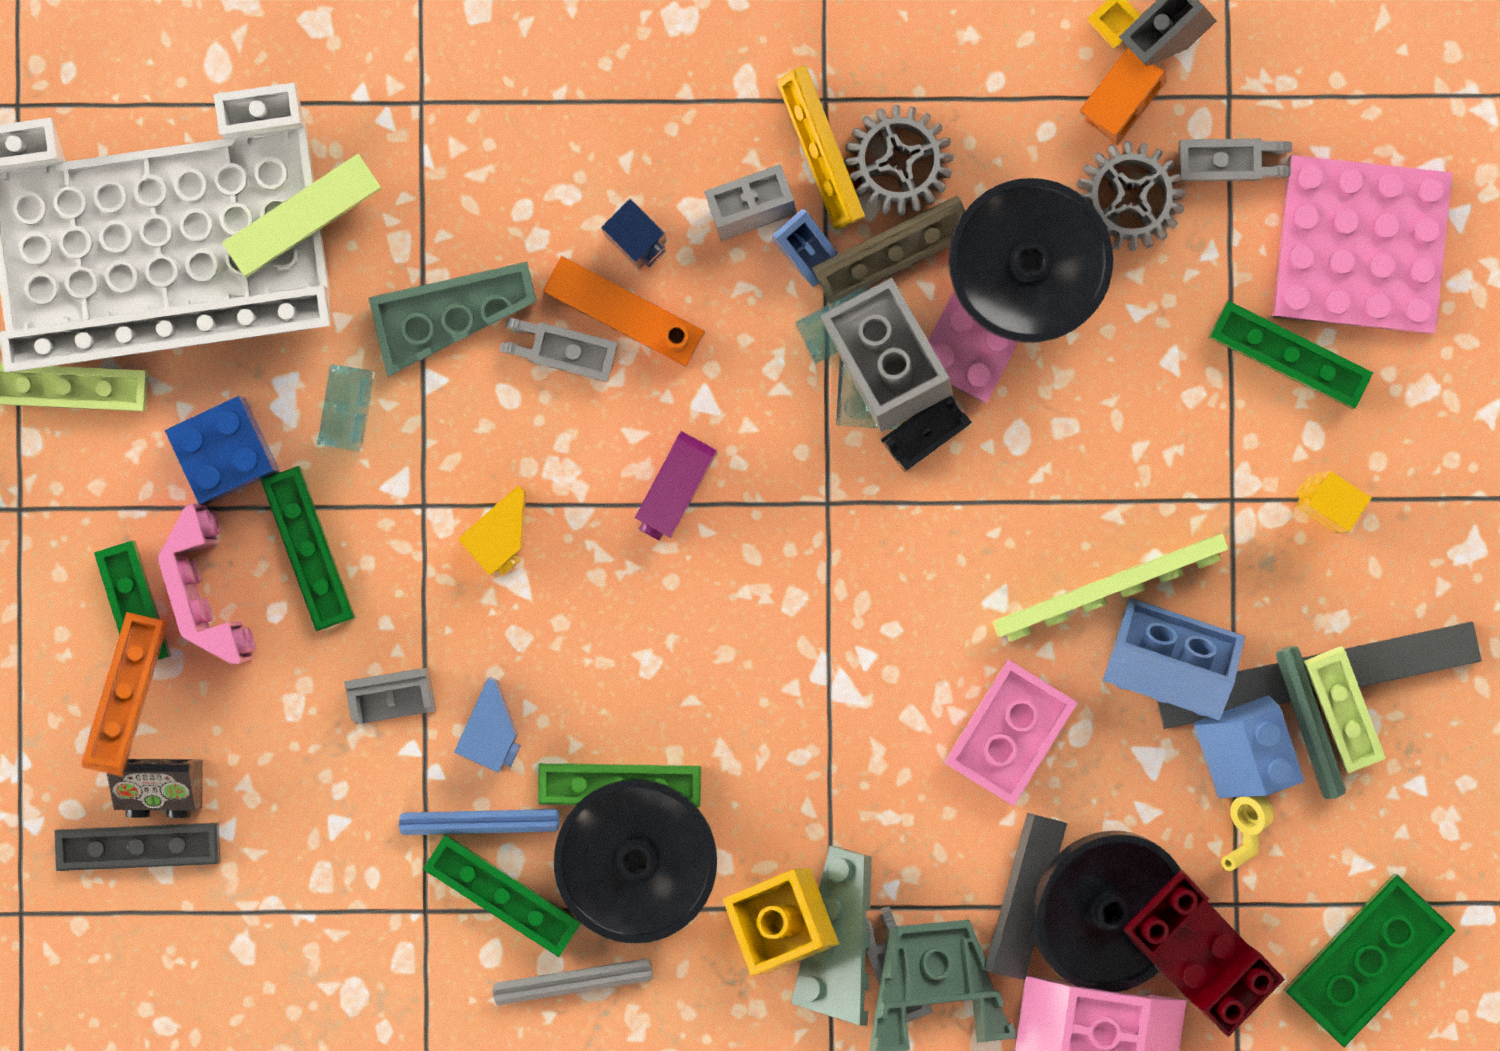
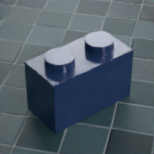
[601,199,667,270]

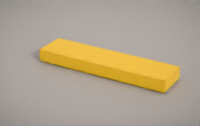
[777,65,865,230]

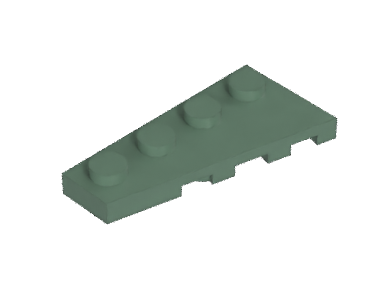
[368,261,537,377]

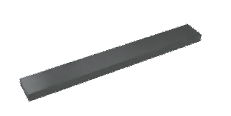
[1157,622,1482,729]

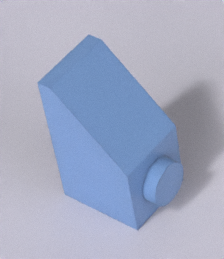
[454,677,521,773]

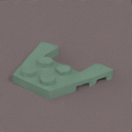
[869,919,1017,1051]

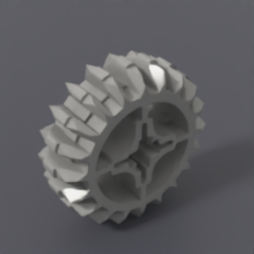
[844,105,954,216]
[1076,141,1186,252]

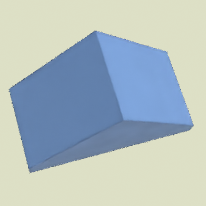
[772,208,838,287]

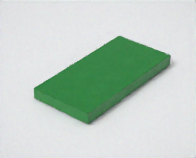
[1283,873,1456,1048]

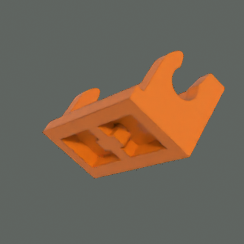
[1080,47,1166,146]

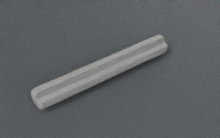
[493,958,653,1005]

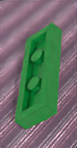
[94,540,171,661]

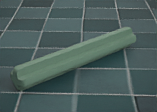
[1276,646,1346,799]

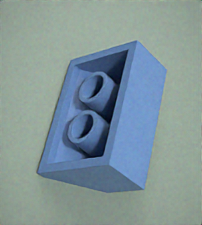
[1103,597,1245,720]

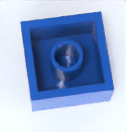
[164,396,280,505]

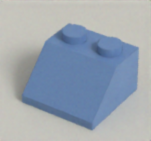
[1193,695,1305,798]

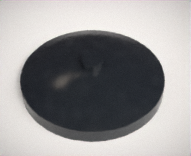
[948,178,1113,343]
[554,779,717,943]
[1031,830,1181,992]

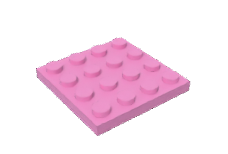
[1272,155,1453,334]

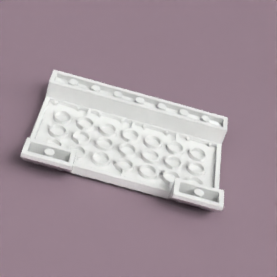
[0,82,330,373]

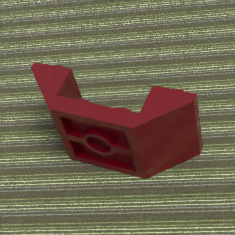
[1124,870,1285,1038]

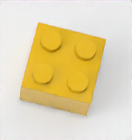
[723,868,839,976]

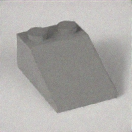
[820,278,953,432]

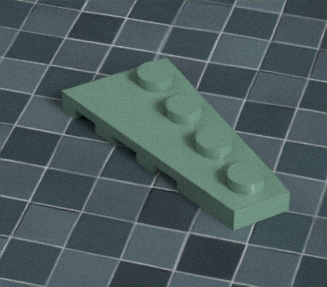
[791,846,872,1026]

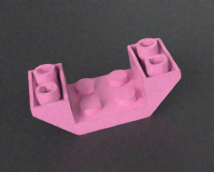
[157,504,256,664]
[1014,975,1187,1051]

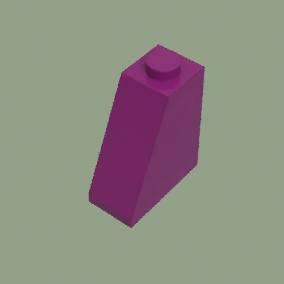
[635,431,718,541]

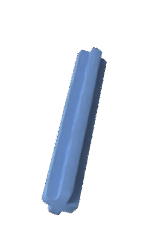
[399,809,560,835]

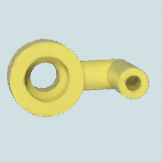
[1221,796,1274,871]

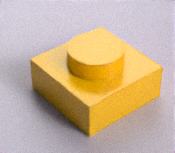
[1087,0,1141,49]

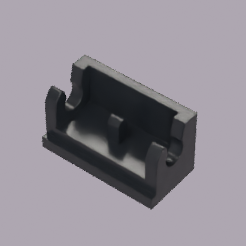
[881,396,972,472]

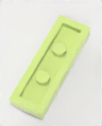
[1304,646,1386,774]

